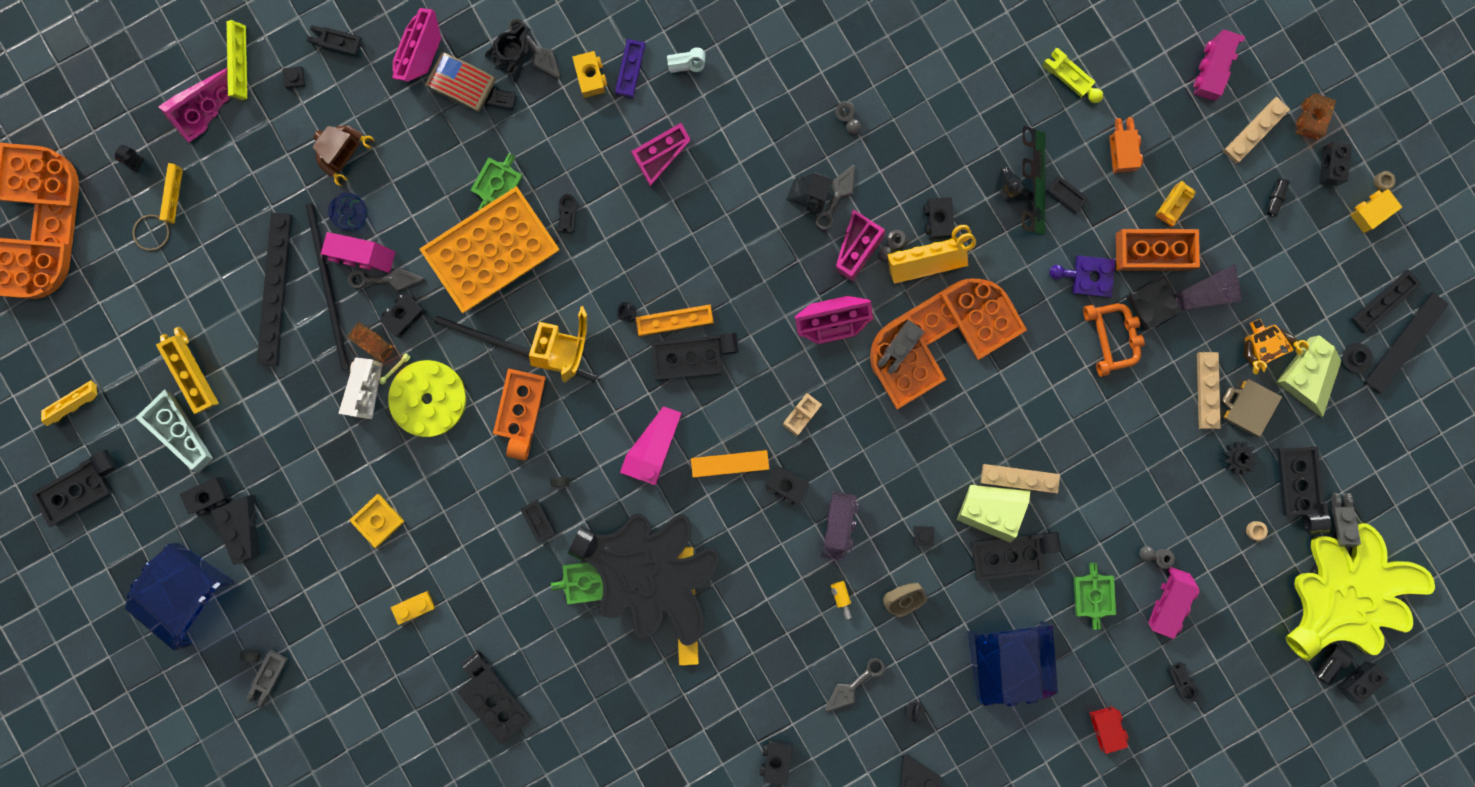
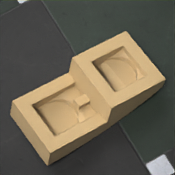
[782,393,822,437]

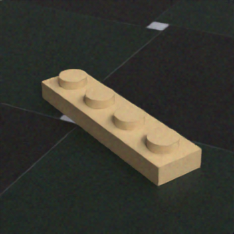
[1223,97,1290,164]
[1197,352,1221,429]
[980,464,1060,493]

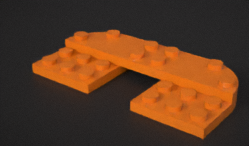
[0,143,79,300]
[870,278,1027,409]

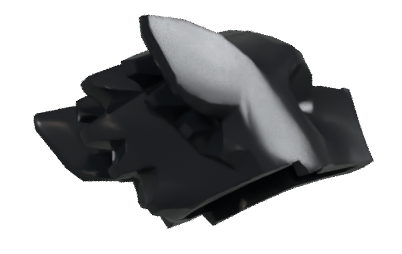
[485,24,531,82]

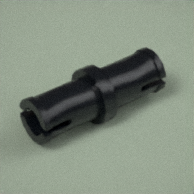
[1265,178,1290,217]

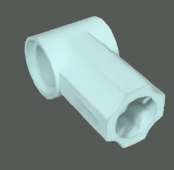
[667,48,706,73]

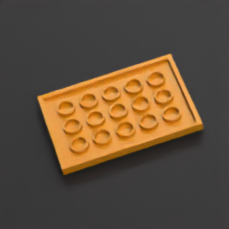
[420,186,560,314]

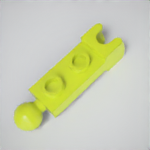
[1042,48,1103,103]

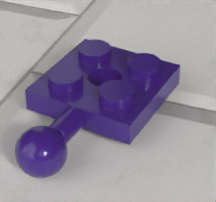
[1049,255,1115,298]

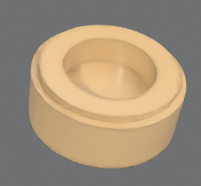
[1246,521,1268,541]

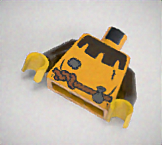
[1243,319,1309,374]

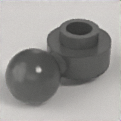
[835,101,861,135]
[879,230,908,262]
[1139,546,1175,569]

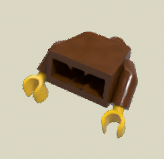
[313,125,375,186]

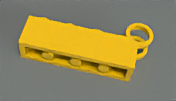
[887,225,976,284]
[156,327,219,414]

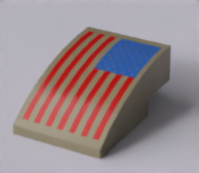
[425,52,496,112]

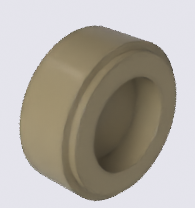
[1374,171,1396,191]

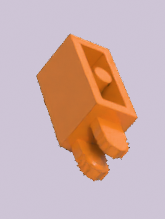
[1109,117,1143,173]

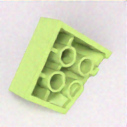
[1276,335,1341,417]
[957,485,1031,543]

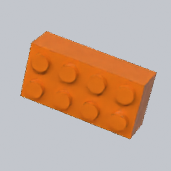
[1116,229,1200,271]

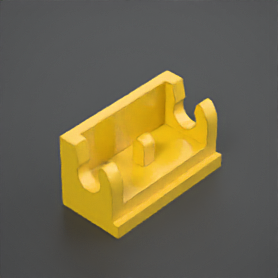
[1155,181,1196,227]

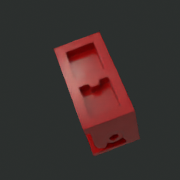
[1089,706,1129,754]

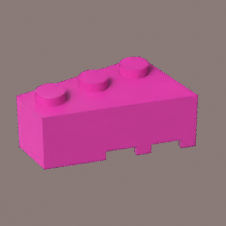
[1193,29,1245,101]
[631,123,691,186]
[836,209,885,282]
[321,232,396,273]
[1149,567,1199,639]

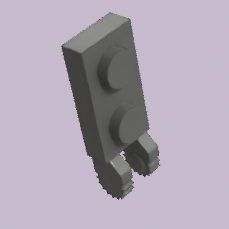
[878,320,924,374]
[1331,493,1361,547]
[246,650,288,707]

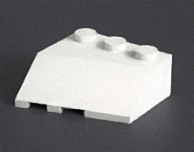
[338,358,383,419]

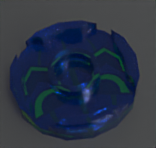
[328,193,367,231]

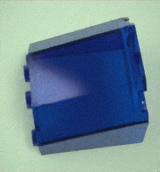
[125,543,234,651]
[967,621,1058,706]

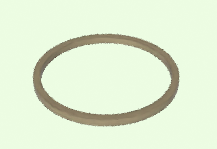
[132,214,170,251]

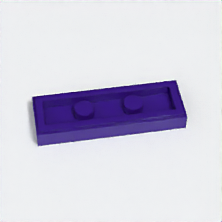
[615,39,646,99]

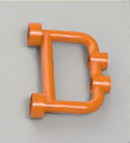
[1083,303,1145,377]

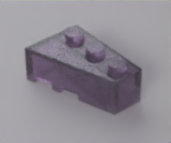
[1174,264,1242,312]
[820,491,859,561]

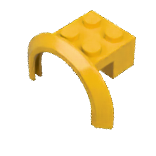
[529,306,587,383]

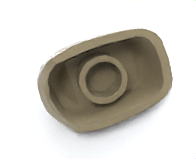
[883,583,927,618]

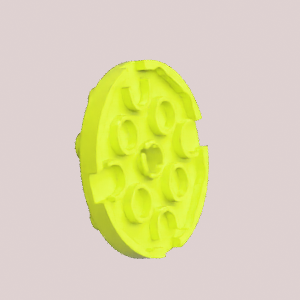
[388,360,466,437]

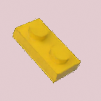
[391,591,435,625]

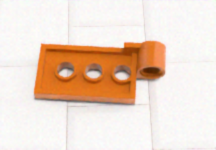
[493,368,547,461]

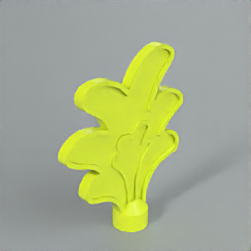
[1285,523,1435,661]

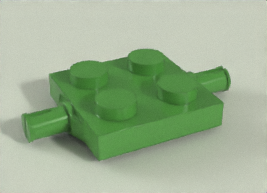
[471,153,523,210]
[551,562,603,605]
[1073,563,1116,630]

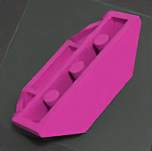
[392,8,441,82]
[795,296,873,344]

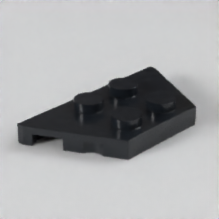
[900,753,941,787]

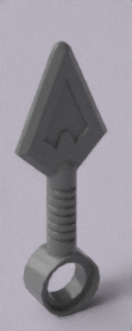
[509,18,560,78]
[815,165,855,231]
[348,267,424,292]
[825,658,885,712]

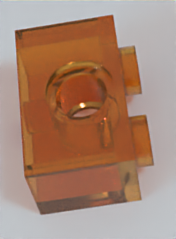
[1296,93,1337,140]
[347,322,395,362]

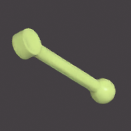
[379,354,410,384]

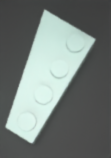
[136,390,213,472]

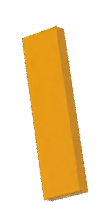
[635,304,714,337]
[691,450,769,477]

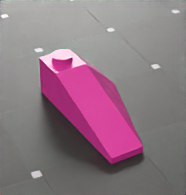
[159,67,230,143]
[620,407,681,485]

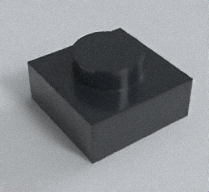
[283,66,306,89]
[913,526,934,546]

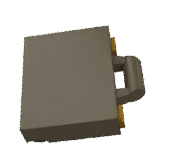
[1222,379,1282,438]

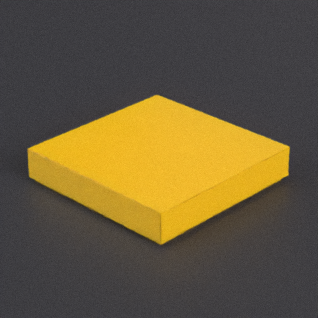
[349,494,405,548]

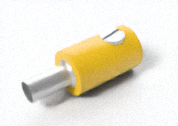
[830,581,852,619]

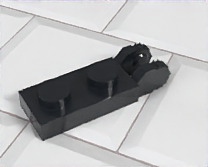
[306,25,362,56]

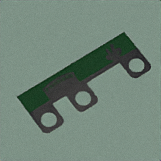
[1022,126,1045,235]

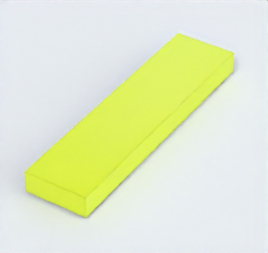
[226,20,247,100]

